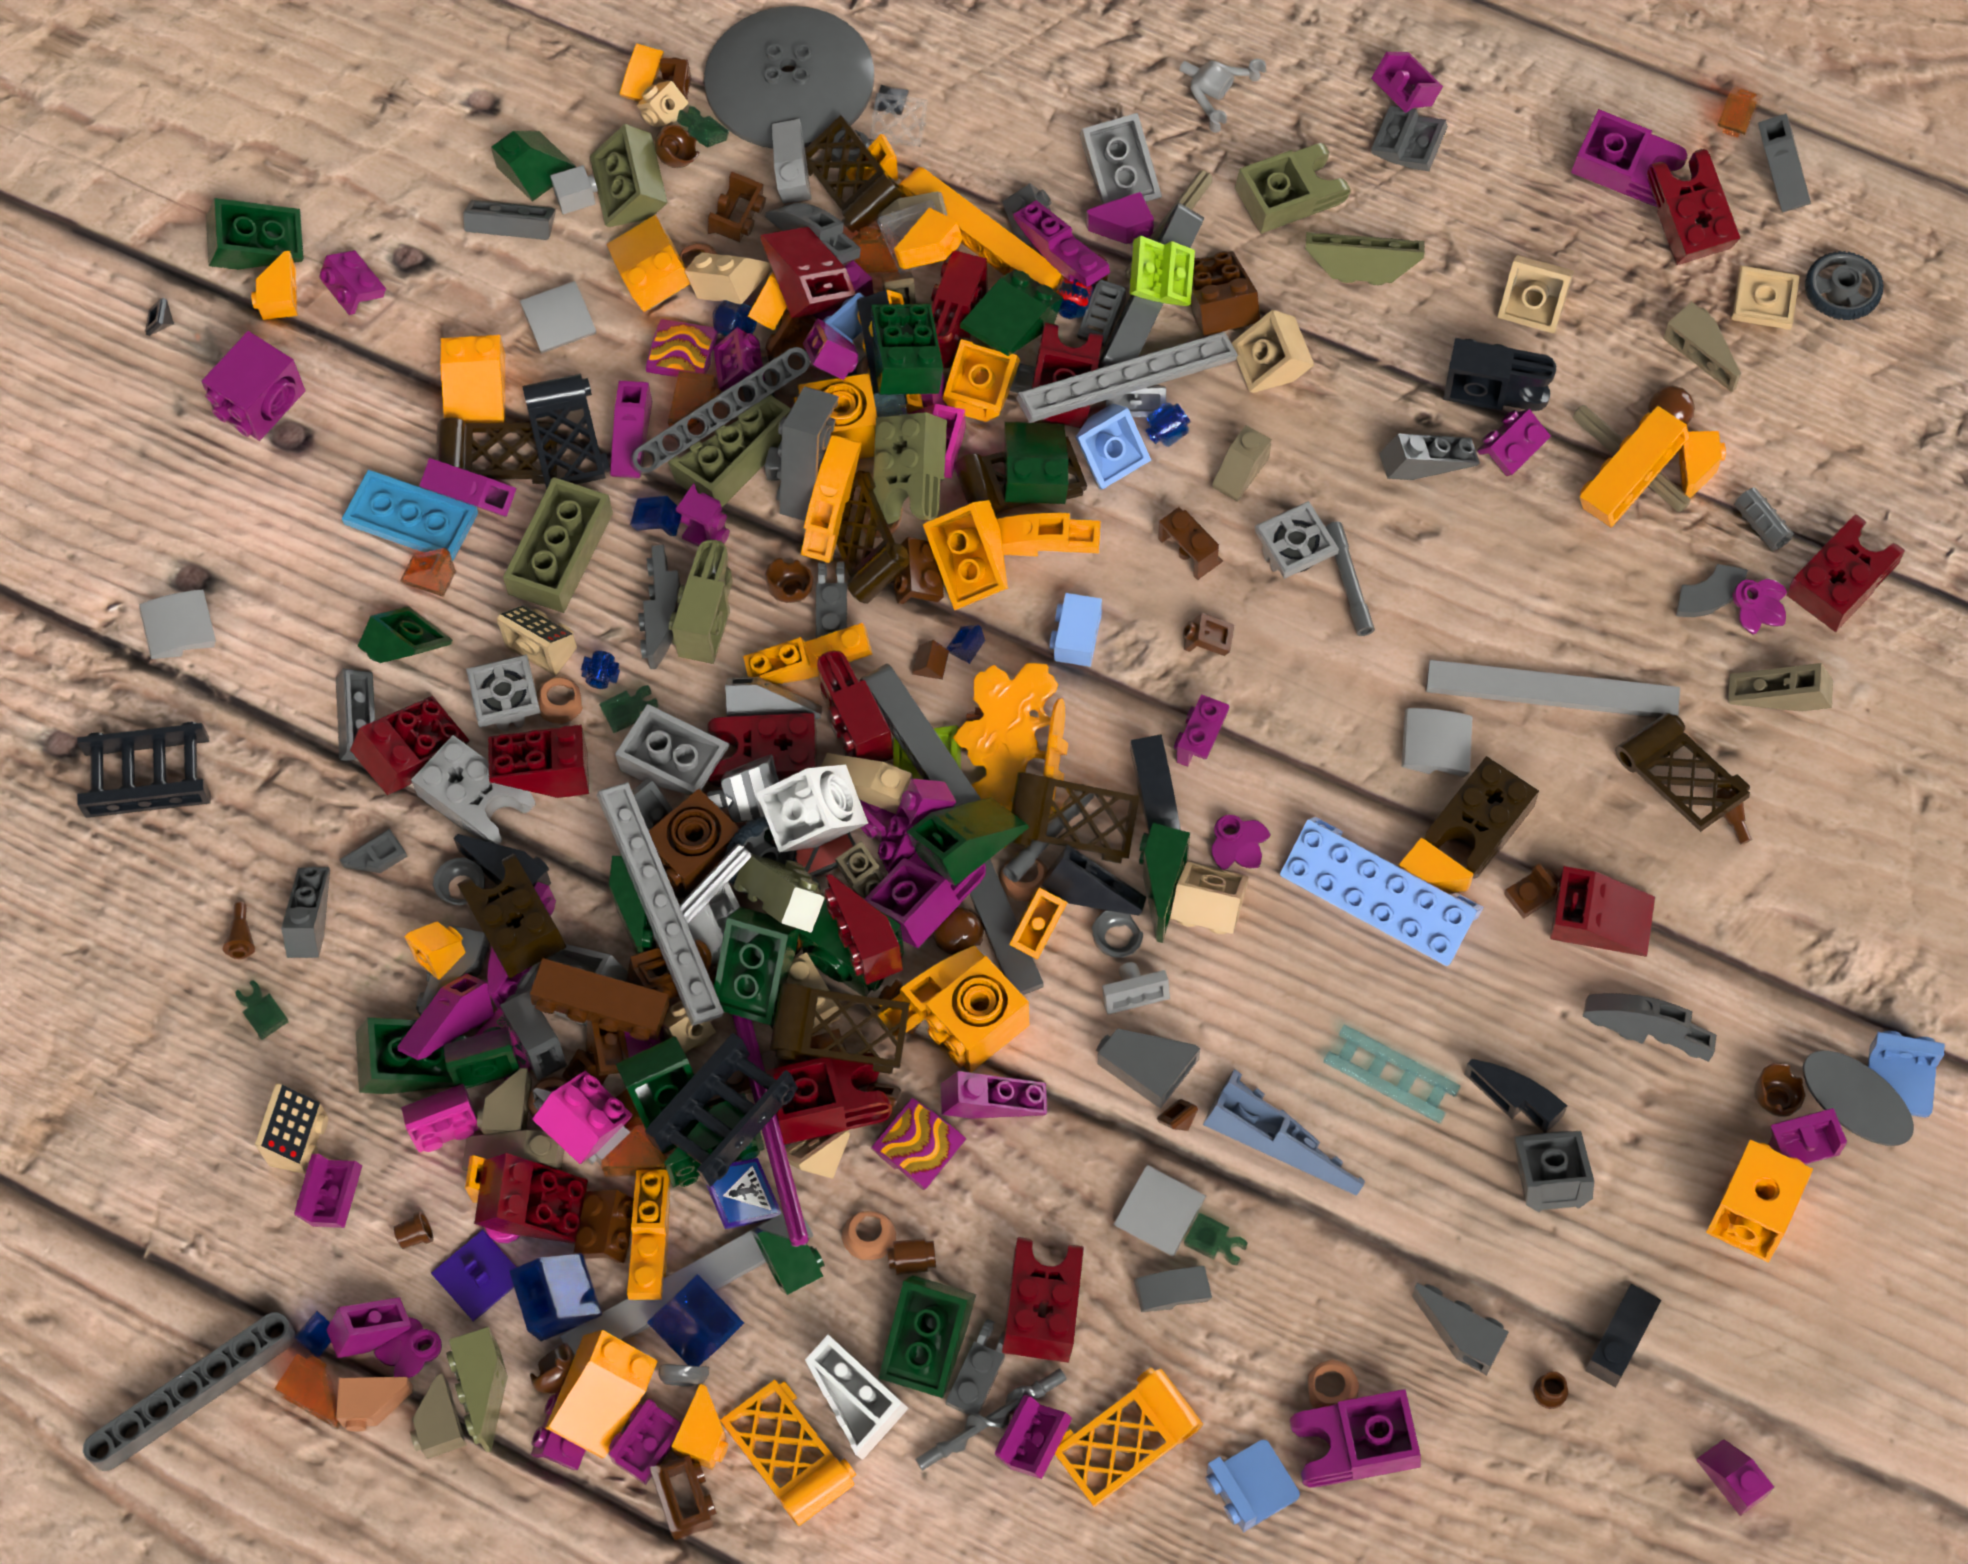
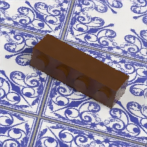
[530,958,669,1041]

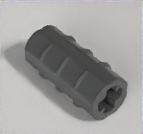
[1734,488,1794,551]

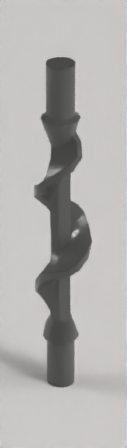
[915,1368,1067,1471]

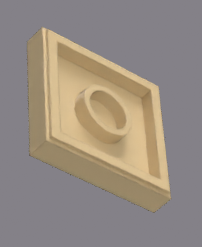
[1732,266,1800,330]

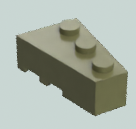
[733,853,825,933]

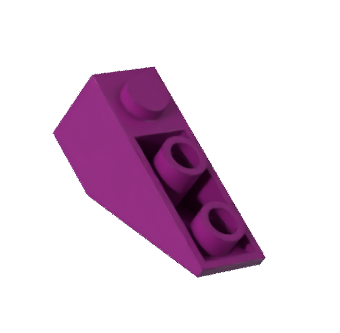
[610,380,653,478]
[419,458,517,518]
[878,779,956,873]
[397,973,494,1060]
[940,1071,1047,1119]

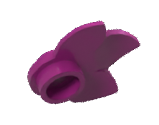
[1733,579,1787,635]
[1211,815,1271,870]
[374,1317,442,1378]

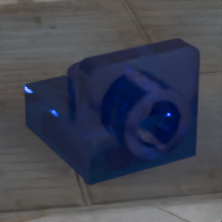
[630,496,682,536]

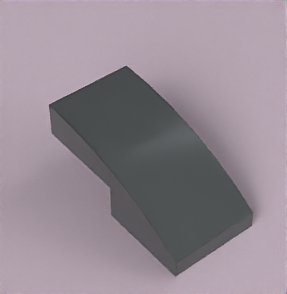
[1134,1266,1212,1312]

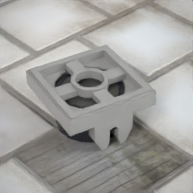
[1255,501,1339,579]
[466,654,541,731]

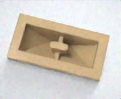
[785,1130,850,1179]

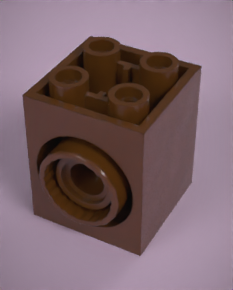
[649,789,740,899]

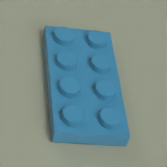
[342,470,478,563]

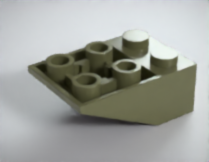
[446,1327,508,1453]

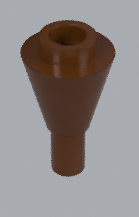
[1716,788,1752,845]
[222,902,255,960]

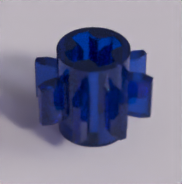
[581,651,620,689]

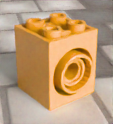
[793,373,878,459]
[926,956,1030,1073]
[1706,1139,1813,1263]

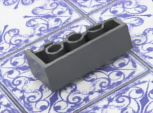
[776,386,839,521]

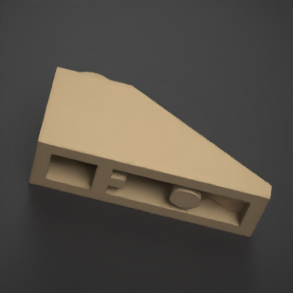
[820,753,912,814]

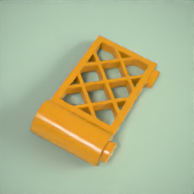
[1055,1368,1204,1507]
[720,1379,856,1527]

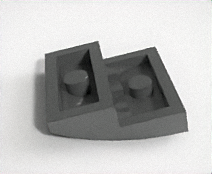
[1371,106,1448,172]

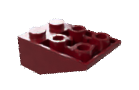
[760,227,856,318]
[350,695,470,795]
[488,725,589,798]
[1550,866,1655,957]
[823,874,903,985]
[474,1153,588,1244]

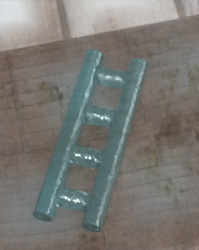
[1323,1024,1461,1124]

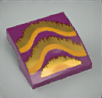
[646,319,718,381]
[870,1098,966,1190]

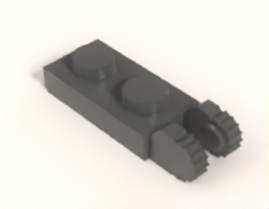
[816,562,847,638]
[946,1319,1005,1415]

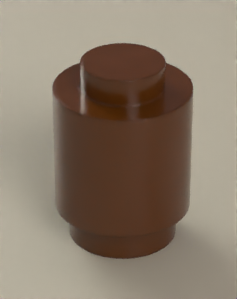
[887,1238,936,1275]

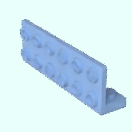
[1280,817,1484,966]

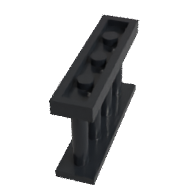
[77,722,211,818]
[645,1033,798,1188]

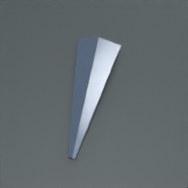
[1203,1069,1365,1196]

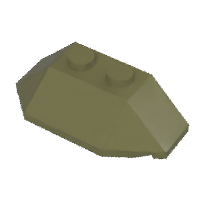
[1305,232,1425,285]

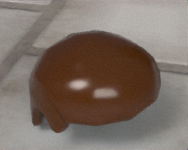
[655,124,700,168]
[1648,385,1695,424]
[765,558,814,603]
[932,907,984,955]
[1754,1063,1806,1117]
[530,1343,575,1394]

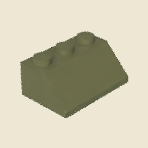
[590,124,668,227]

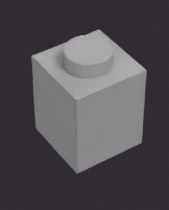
[550,165,598,214]

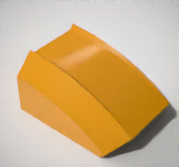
[943,339,1021,422]

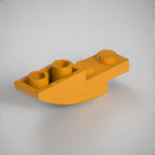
[801,435,862,563]
[997,513,1101,556]
[743,623,873,684]
[878,945,985,1040]
[627,1170,670,1300]

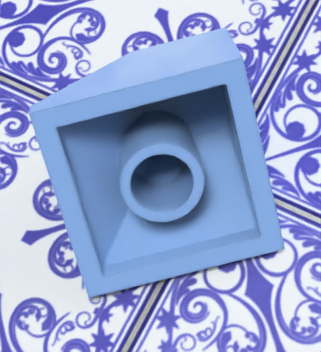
[1076,403,1151,490]

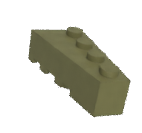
[668,395,791,507]

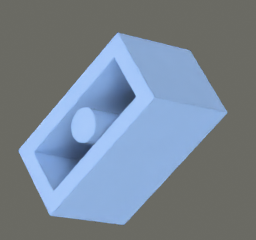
[1049,593,1102,667]

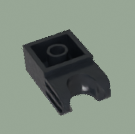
[1443,338,1557,411]

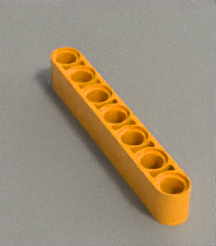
[898,167,1065,292]

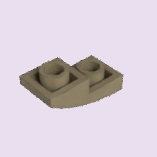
[835,841,884,899]

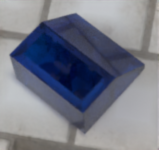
[509,1253,603,1341]
[647,1274,744,1367]

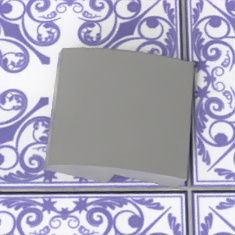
[520,281,596,354]
[139,590,216,659]
[1402,708,1472,777]
[1114,1165,1206,1256]

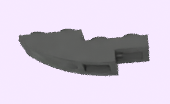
[765,203,861,264]
[638,545,681,669]
[1582,993,1717,1062]

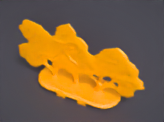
[952,663,1068,848]

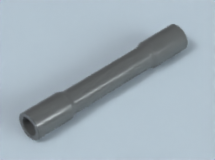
[1326,522,1375,636]
[1003,784,1094,882]

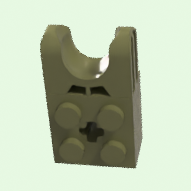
[1235,143,1351,234]
[873,412,947,524]
[669,540,733,664]

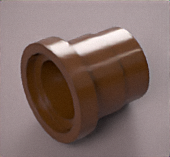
[394,1211,434,1249]
[1533,1372,1568,1409]

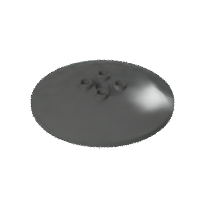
[704,6,874,149]

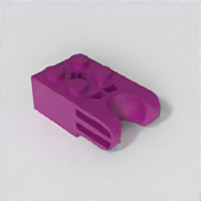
[1571,109,1688,207]
[864,852,986,948]
[1289,1389,1421,1488]

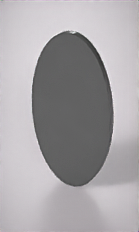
[1803,1051,1914,1146]

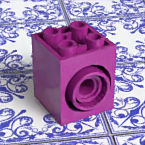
[201,331,306,441]

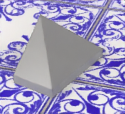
[1106,385,1166,417]

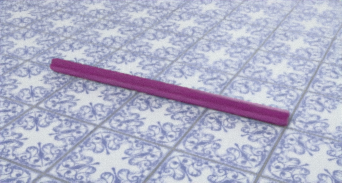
[732,1014,809,1247]

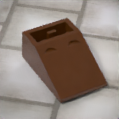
[1190,251,1260,336]

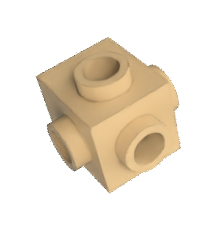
[636,81,689,127]
[662,1001,716,1053]

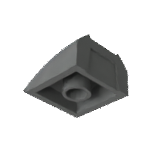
[1514,1131,1595,1212]

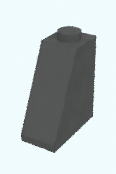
[500,990,567,1081]
[1096,1028,1200,1109]

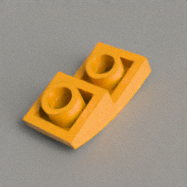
[620,43,664,102]

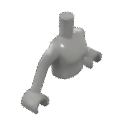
[1180,59,1266,133]

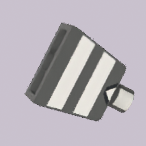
[707,754,779,822]

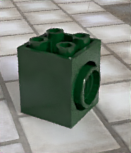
[799,899,904,997]

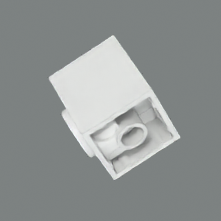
[757,764,868,852]

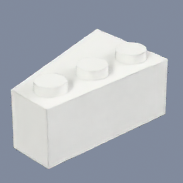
[805,1335,909,1460]

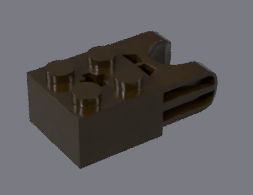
[1425,756,1539,879]
[457,854,567,979]

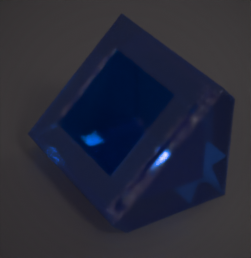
[947,625,986,664]
[294,1311,331,1358]

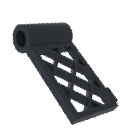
[522,373,610,490]

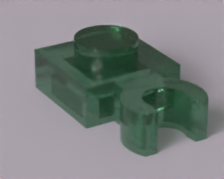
[677,106,729,148]
[599,685,659,733]
[235,980,289,1040]
[1184,1213,1248,1265]

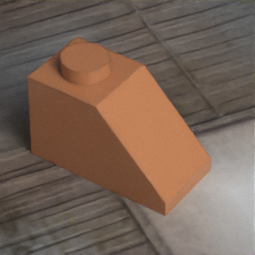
[336,1377,413,1432]

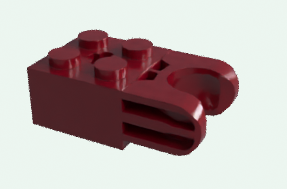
[1647,149,1741,265]
[931,250,988,369]
[1031,322,1103,428]
[1786,514,1905,632]
[817,650,894,762]
[707,713,817,787]
[766,1053,892,1145]
[1002,1237,1084,1363]

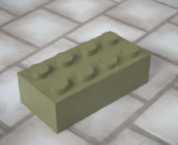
[503,477,613,613]

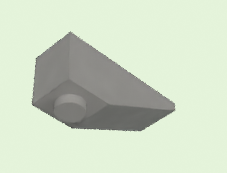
[772,119,812,204]

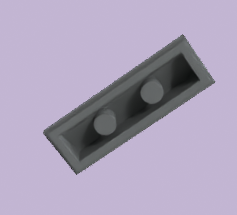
[463,200,556,240]
[336,668,375,761]

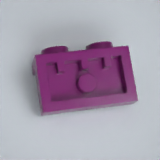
[713,327,765,392]

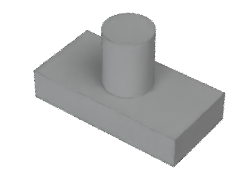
[1102,962,1170,1015]

